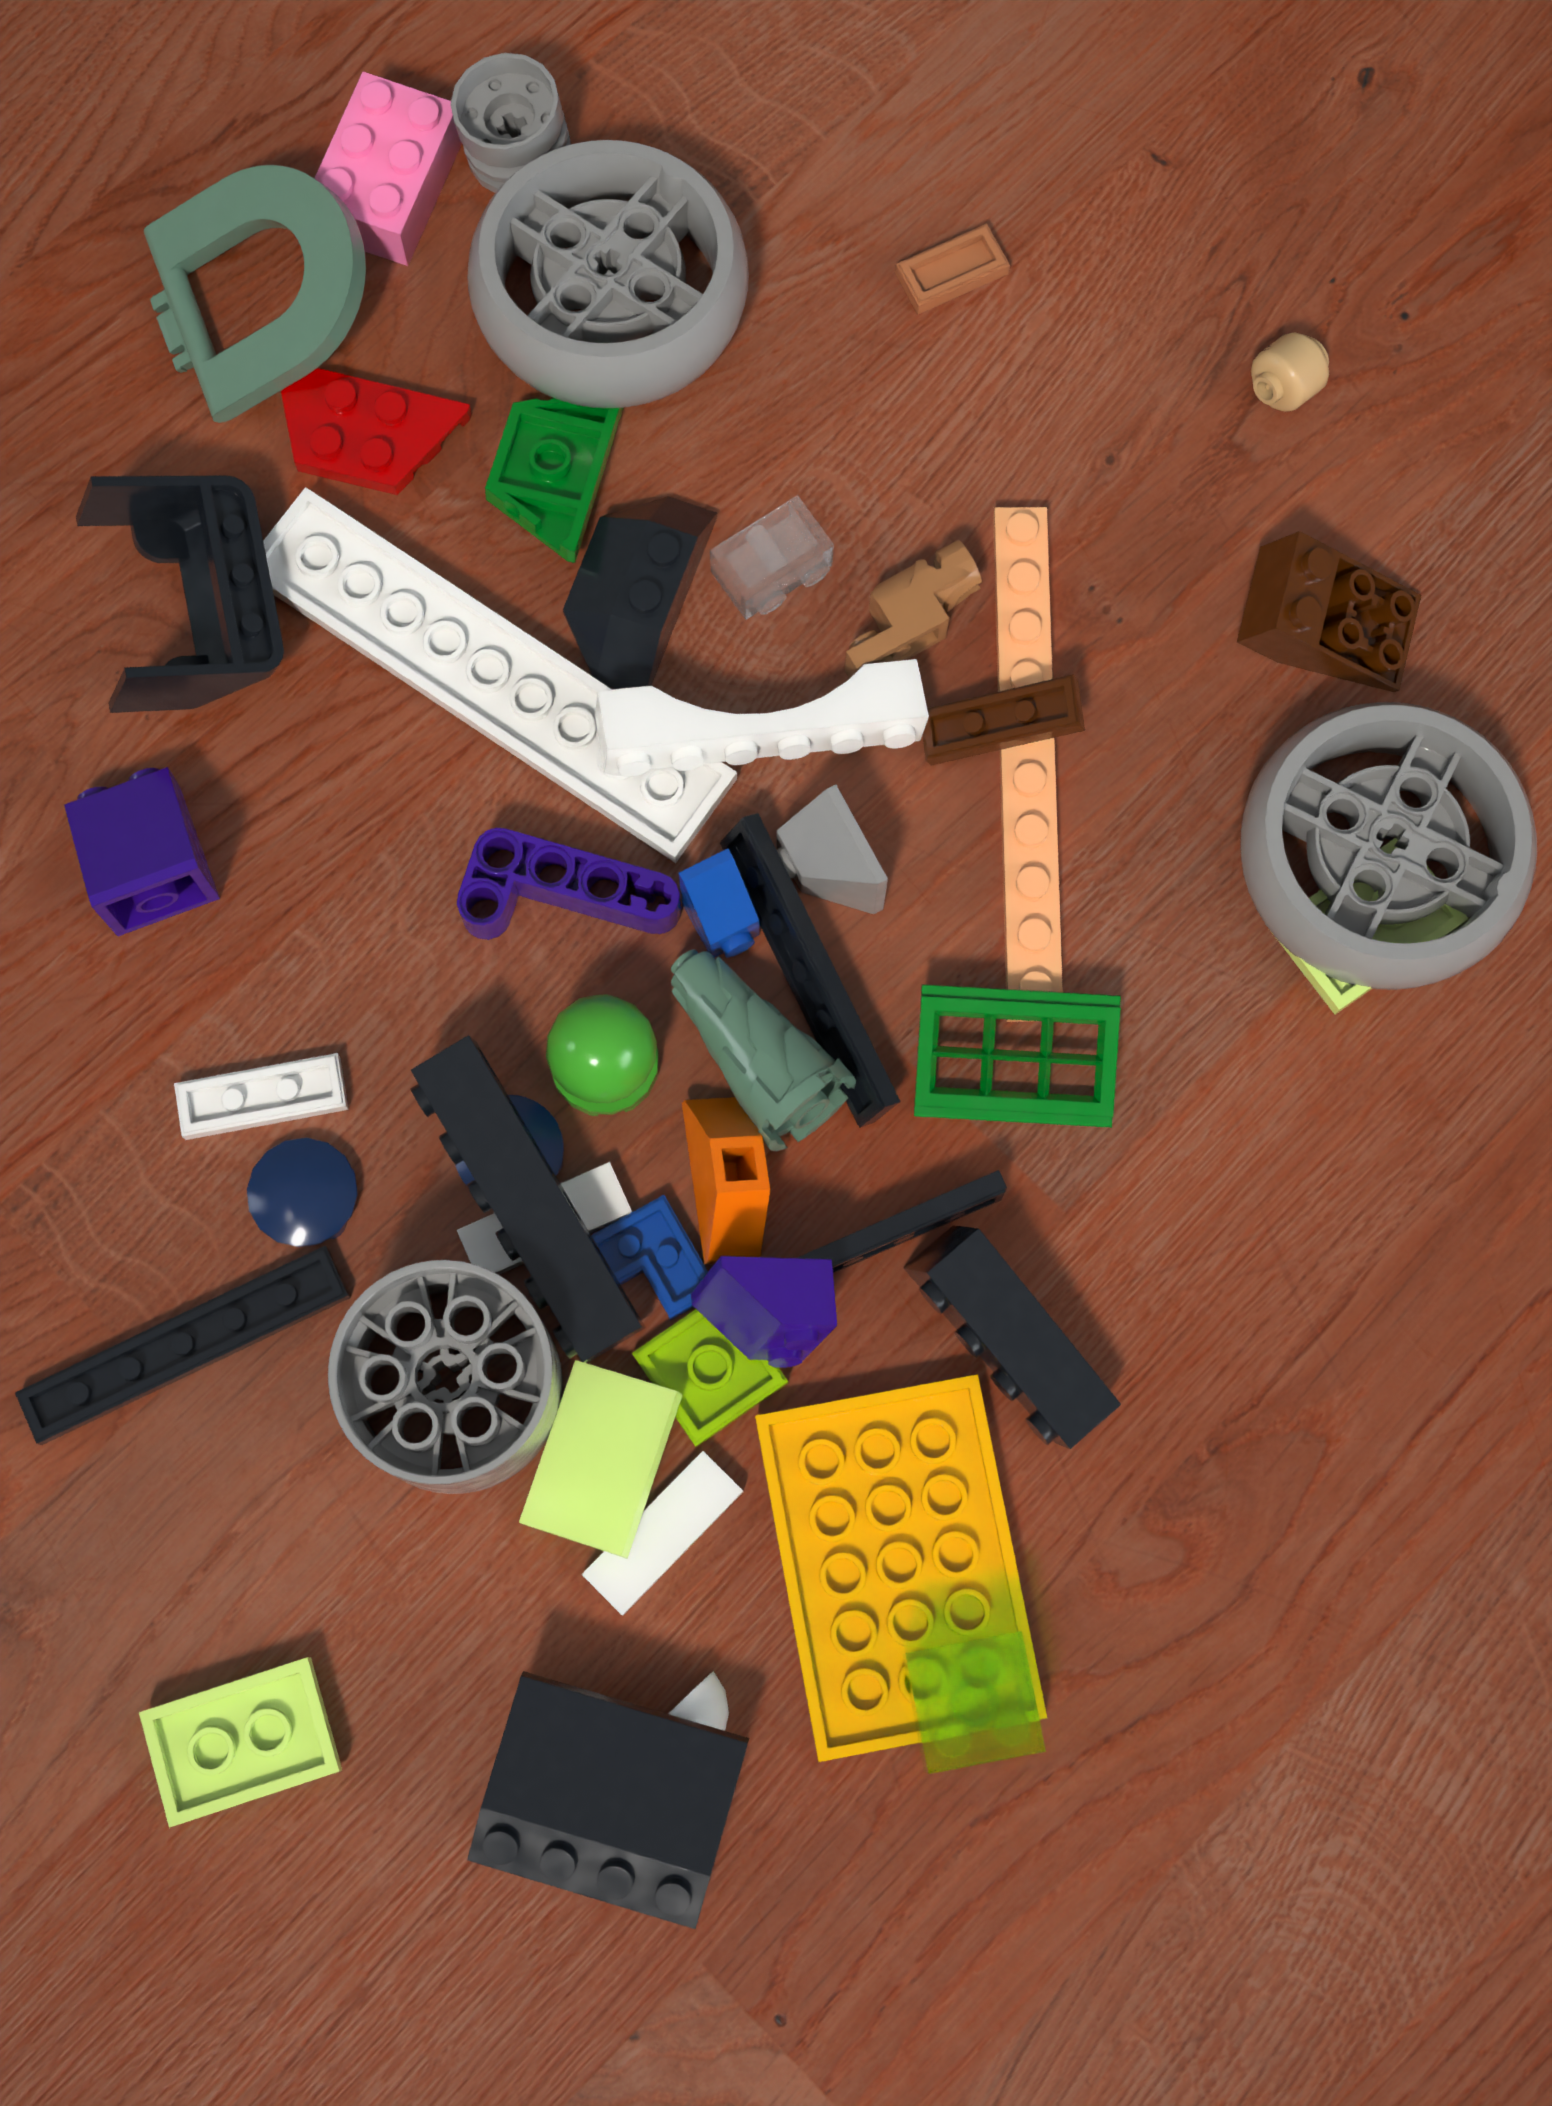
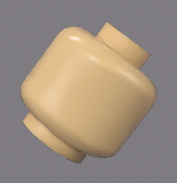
[1251,332,1329,412]

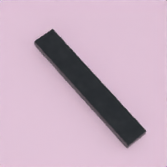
[720,813,901,1128]
[15,1246,351,1446]

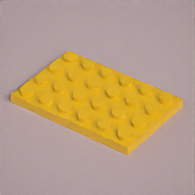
[755,1374,1047,1762]

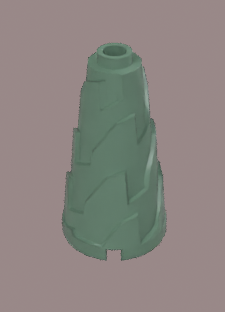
[671,949,856,1151]

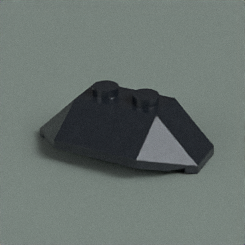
[563,496,717,689]

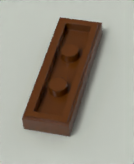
[922,674,1085,766]

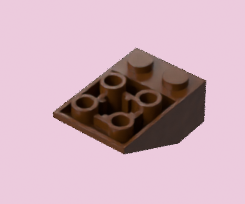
[1237,531,1421,692]

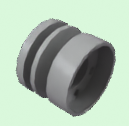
[450,53,571,193]

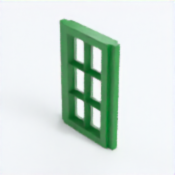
[914,984,1121,1128]

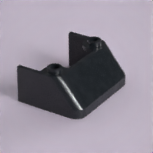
[76,475,284,713]

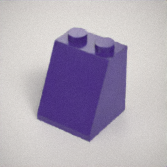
[64,767,220,936]

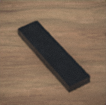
[797,1170,1007,1273]

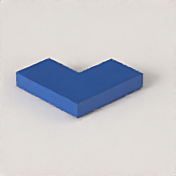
[591,1195,708,1321]

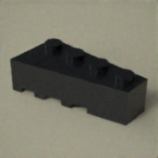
[904,1225,1121,1449]

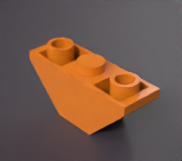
[682,1097,770,1264]

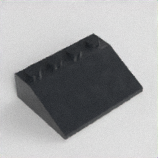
[467,1671,749,1929]

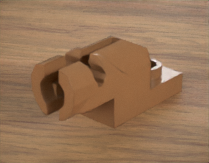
[845,540,982,679]

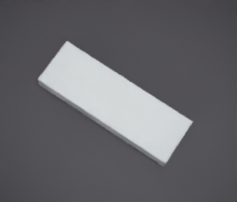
[174,1053,349,1140]
[457,1162,632,1275]
[582,1451,743,1616]

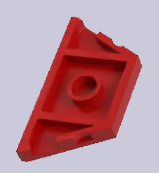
[281,368,472,495]

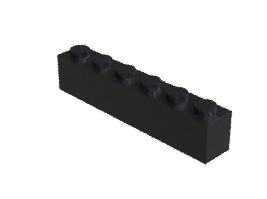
[410,1035,646,1363]

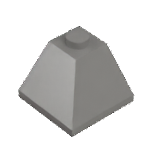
[776,784,888,914]

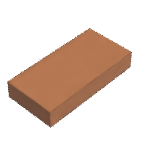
[895,224,1010,315]

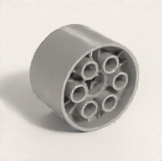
[328,1260,563,1494]

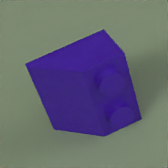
[691,1256,837,1368]

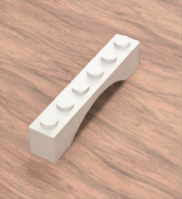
[595,659,929,776]

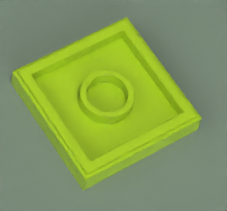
[632,1309,788,1447]

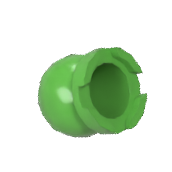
[546,994,659,1116]

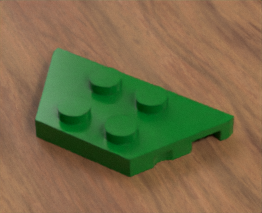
[485,398,623,563]

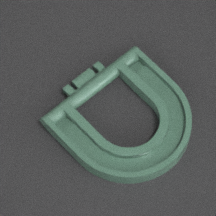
[144,165,366,423]

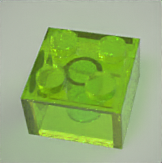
[902,1631,1046,1774]

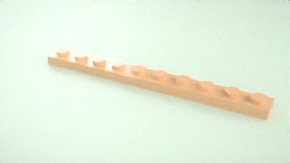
[993,507,1063,1022]

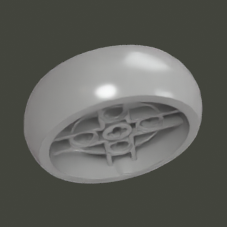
[467,140,749,408]
[1240,702,1537,990]

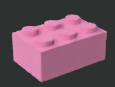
[314,72,462,266]

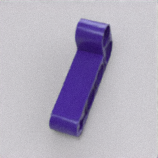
[457,828,681,940]

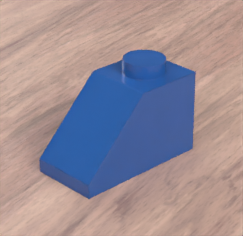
[679,848,759,958]

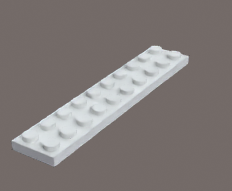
[263,487,737,863]

